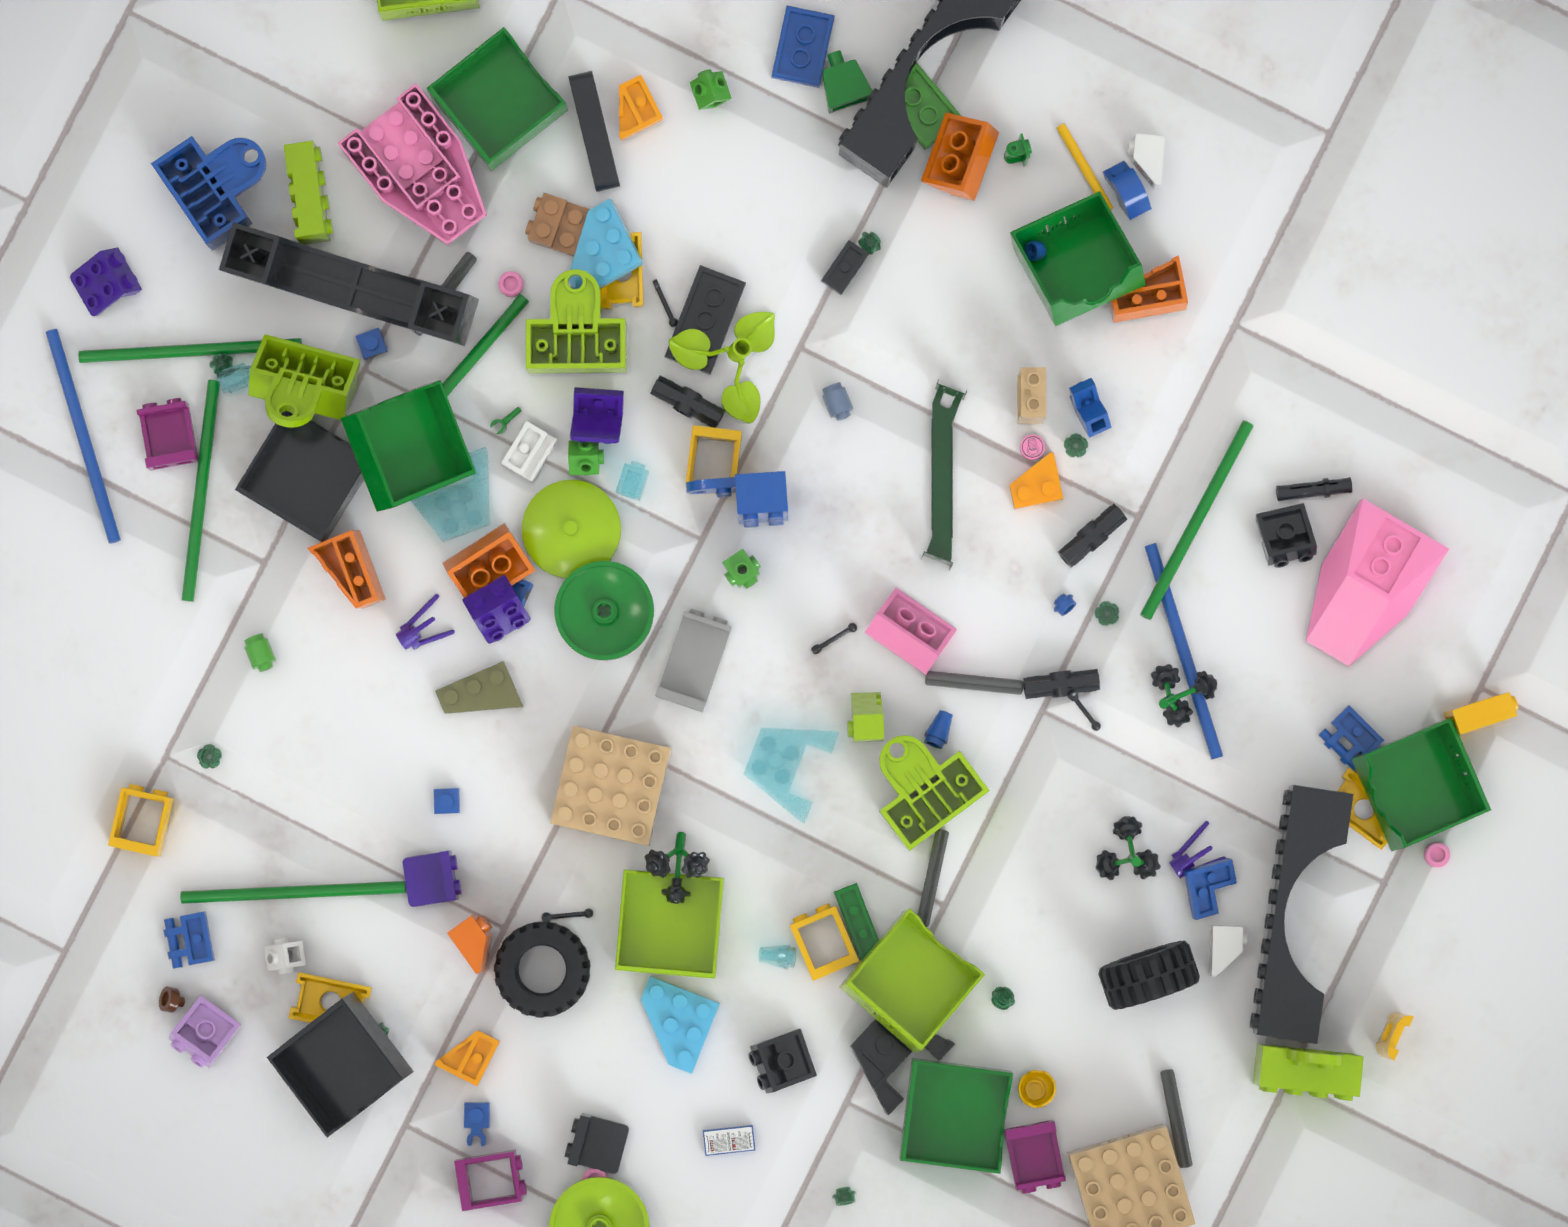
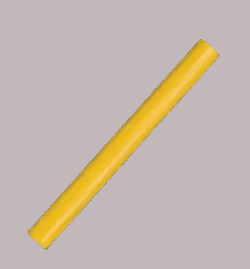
[1056,123,1114,210]

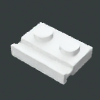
[501,421,558,482]

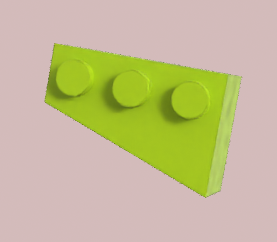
[847,692,884,743]

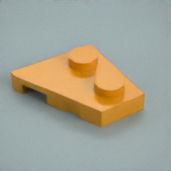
[619,75,663,141]
[1009,452,1063,509]
[434,1030,500,1086]

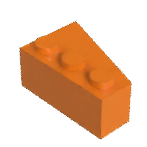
[1109,255,1188,323]
[307,530,386,609]

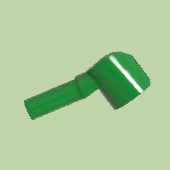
[490,407,522,434]

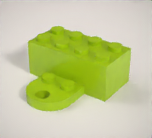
[526,269,627,374]
[248,334,360,427]
[879,735,990,851]
[1253,1043,1364,1101]

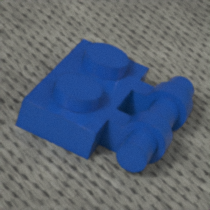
[1319,705,1384,770]
[163,911,215,969]

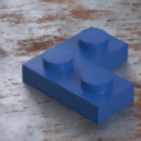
[1183,858,1237,920]

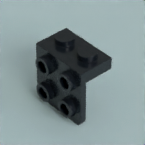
[564,1113,629,1174]

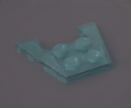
[411,447,490,542]
[743,728,839,823]

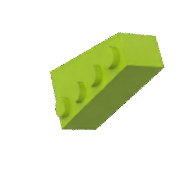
[284,140,334,245]

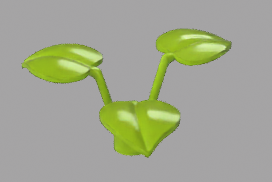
[668,312,775,424]

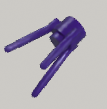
[396,594,455,650]
[1169,821,1226,879]

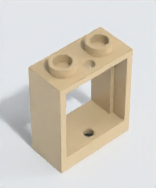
[1017,367,1046,424]

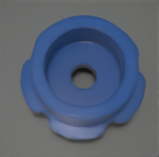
[1054,594,1076,616]

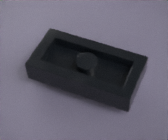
[821,240,869,295]

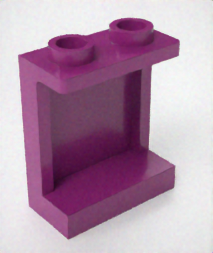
[136,398,198,471]
[1004,1120,1066,1194]

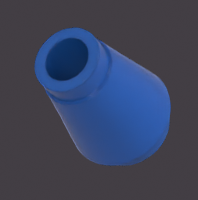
[924,710,953,749]

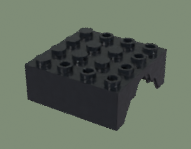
[235,411,364,542]
[266,992,414,1138]

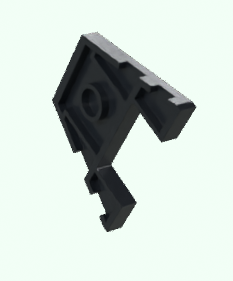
[850,1019,955,1115]

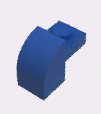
[1103,161,1152,220]
[1069,378,1112,438]

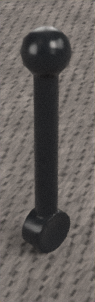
[652,279,678,327]
[811,623,857,654]
[1067,690,1101,731]
[541,908,593,922]

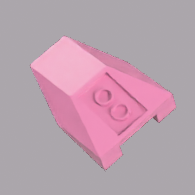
[338,84,487,245]
[1306,499,1449,667]

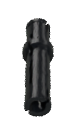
[1276,477,1352,502]

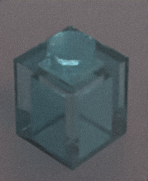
[616,461,649,501]

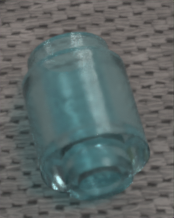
[217,362,251,393]

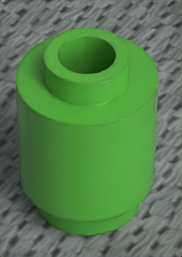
[244,633,276,672]

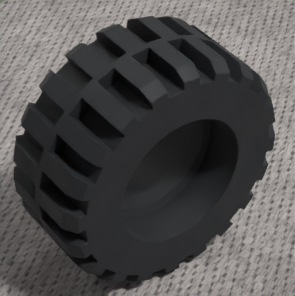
[494,921,591,1018]
[1098,940,1200,1010]

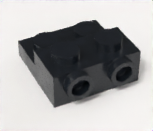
[1255,503,1317,568]
[748,1028,817,1094]

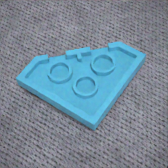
[569,199,644,289]
[641,976,720,1074]

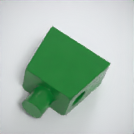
[822,50,873,114]

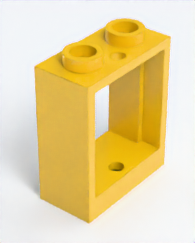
[685,425,742,494]
[1444,692,1519,735]
[108,784,174,857]
[789,903,859,981]

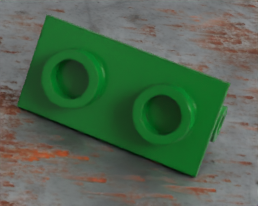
[1004,133,1032,167]

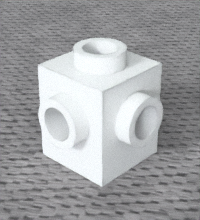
[264,938,306,975]

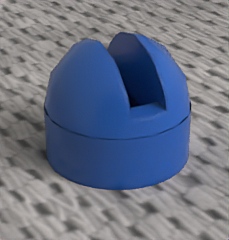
[1025,241,1047,261]

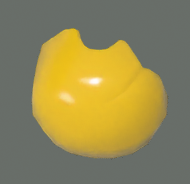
[1018,1070,1056,1108]

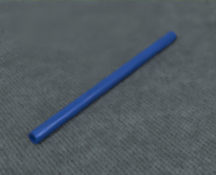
[45,329,121,544]
[1145,543,1223,760]

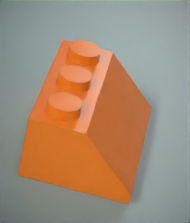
[921,112,999,201]
[442,523,535,598]
[447,914,493,974]

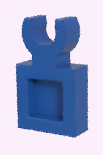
[464,1102,490,1146]

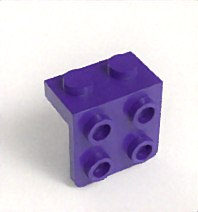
[70,247,142,316]
[570,387,624,444]
[462,575,531,644]
[402,851,462,907]

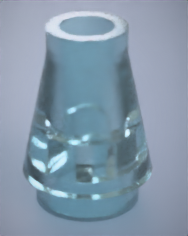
[759,945,796,969]

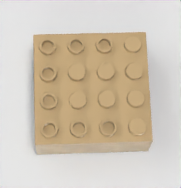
[550,726,672,846]
[1067,1124,1196,1227]

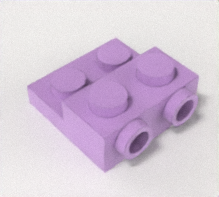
[169,995,241,1068]

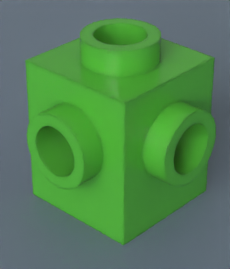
[689,69,732,110]
[568,440,604,475]
[722,549,761,589]

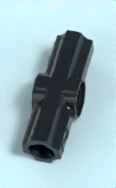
[650,375,725,428]
[1057,504,1127,568]
[1023,669,1100,699]

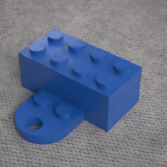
[151,136,266,251]
[686,471,788,528]

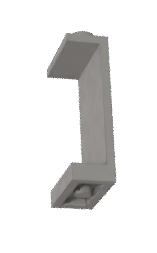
[655,609,731,713]

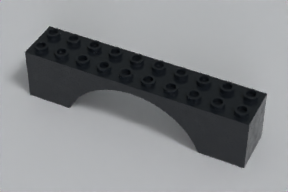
[838,0,1021,188]
[219,222,479,346]
[1250,785,1354,1044]

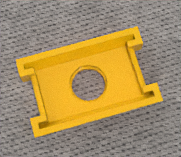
[600,232,644,310]
[1337,768,1387,850]
[288,972,372,1023]
[1376,1012,1414,1061]

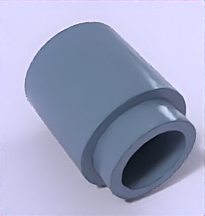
[822,382,854,421]

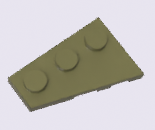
[435,661,523,714]

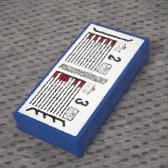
[703,1125,755,1156]

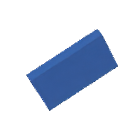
[771,5,835,88]

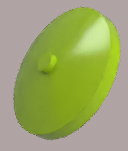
[522,480,621,579]
[549,1177,650,1227]

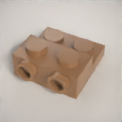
[525,193,590,257]

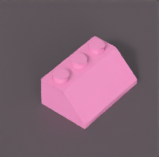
[864,588,957,674]

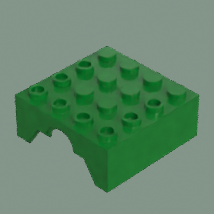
[427,27,568,171]
[1010,191,1146,327]
[340,380,476,512]
[1352,718,1491,851]
[899,1058,1013,1174]

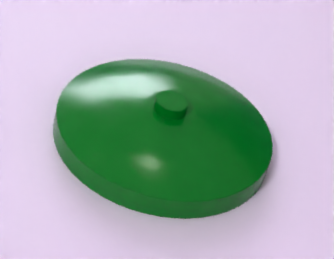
[554,561,654,661]

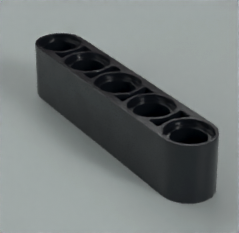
[568,71,620,192]

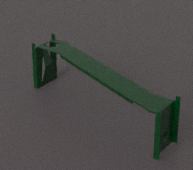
[921,379,967,570]

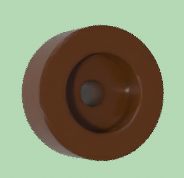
[159,986,185,1013]

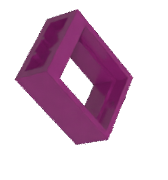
[454,1149,527,1211]

